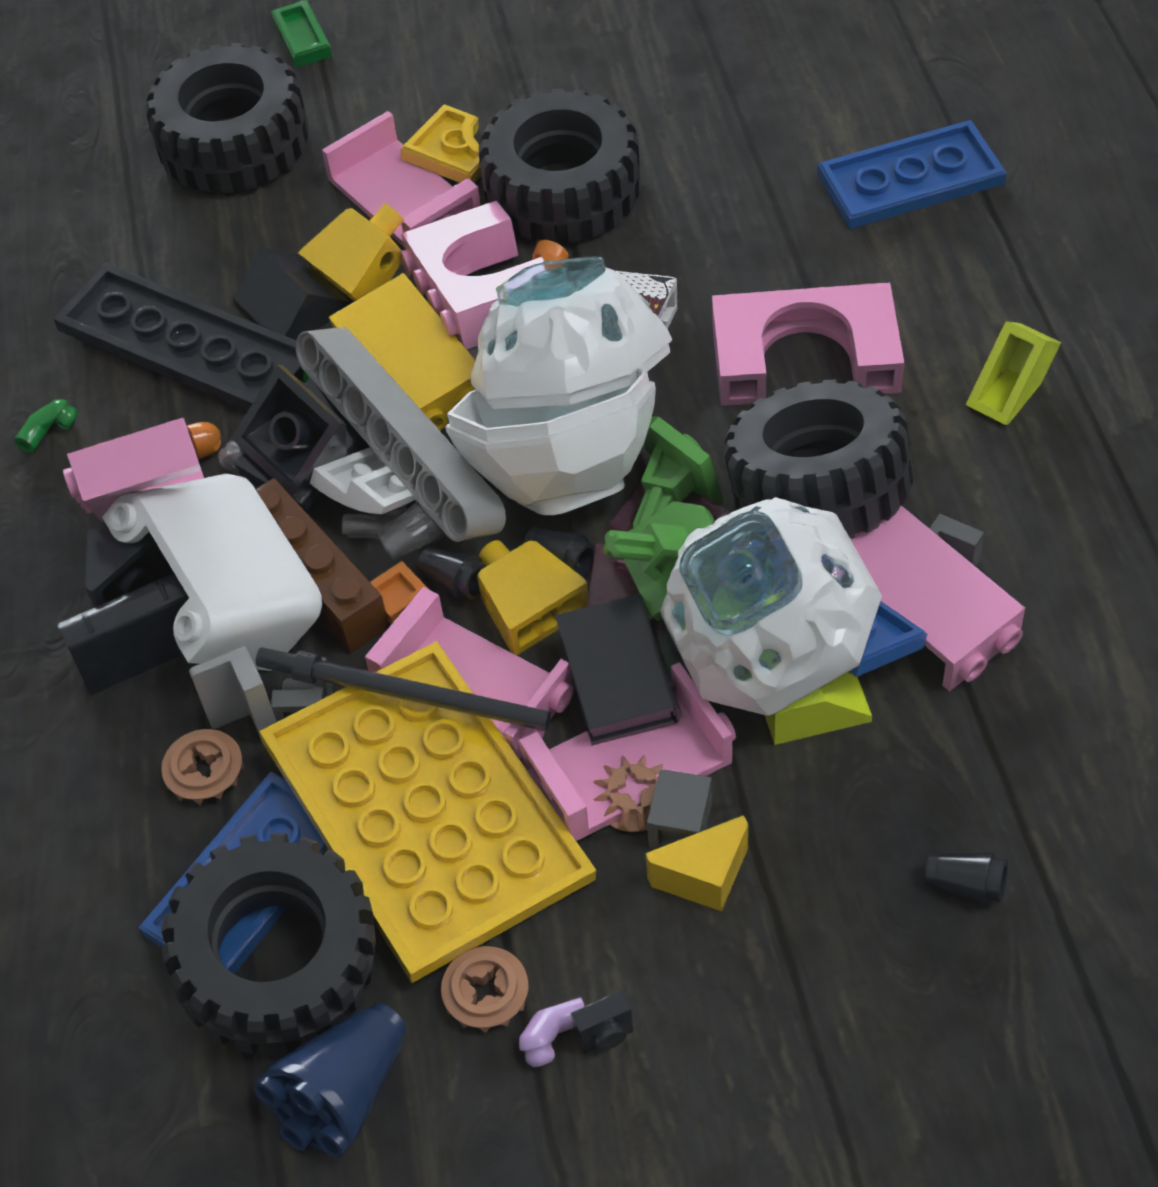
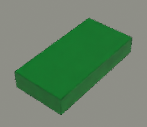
[271,0,332,68]

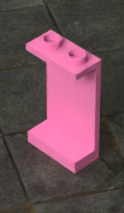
[322,111,481,248]
[826,506,1025,692]
[365,587,574,760]
[519,662,736,841]

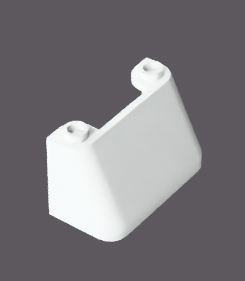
[102,474,322,671]

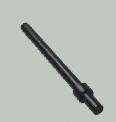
[256,647,551,731]

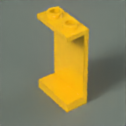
[329,273,476,431]

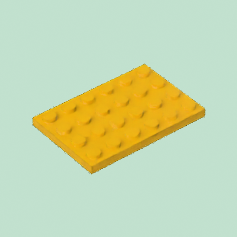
[259,641,596,983]

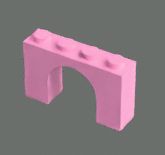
[400,201,552,350]
[712,282,904,406]
[63,418,204,522]

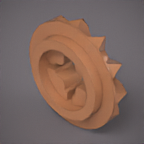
[161,729,244,805]
[593,755,663,832]
[441,946,529,1033]

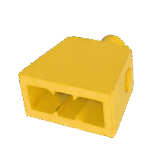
[298,203,404,302]
[477,540,590,656]

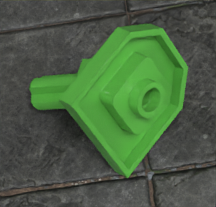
[633,416,724,528]
[603,501,729,621]

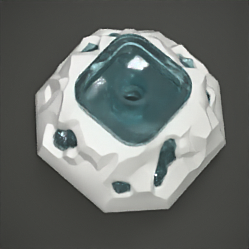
[471,256,672,409]
[660,497,882,716]

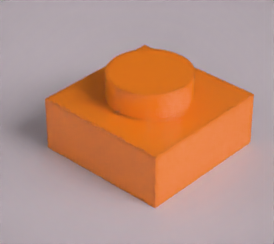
[370,561,428,625]

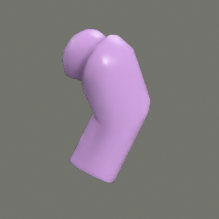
[519,997,585,1067]

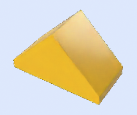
[646,815,748,911]

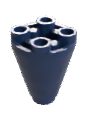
[253,1003,406,1158]

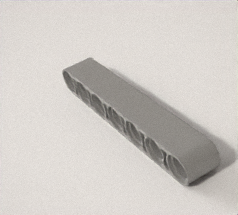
[296,327,506,542]

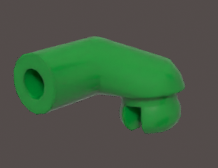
[14,399,78,453]

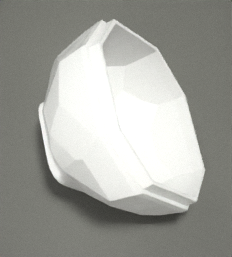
[445,369,656,515]

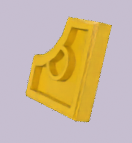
[400,104,481,183]

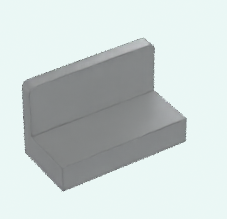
[189,645,276,739]

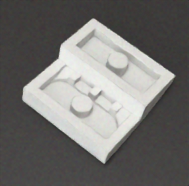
[310,447,416,514]

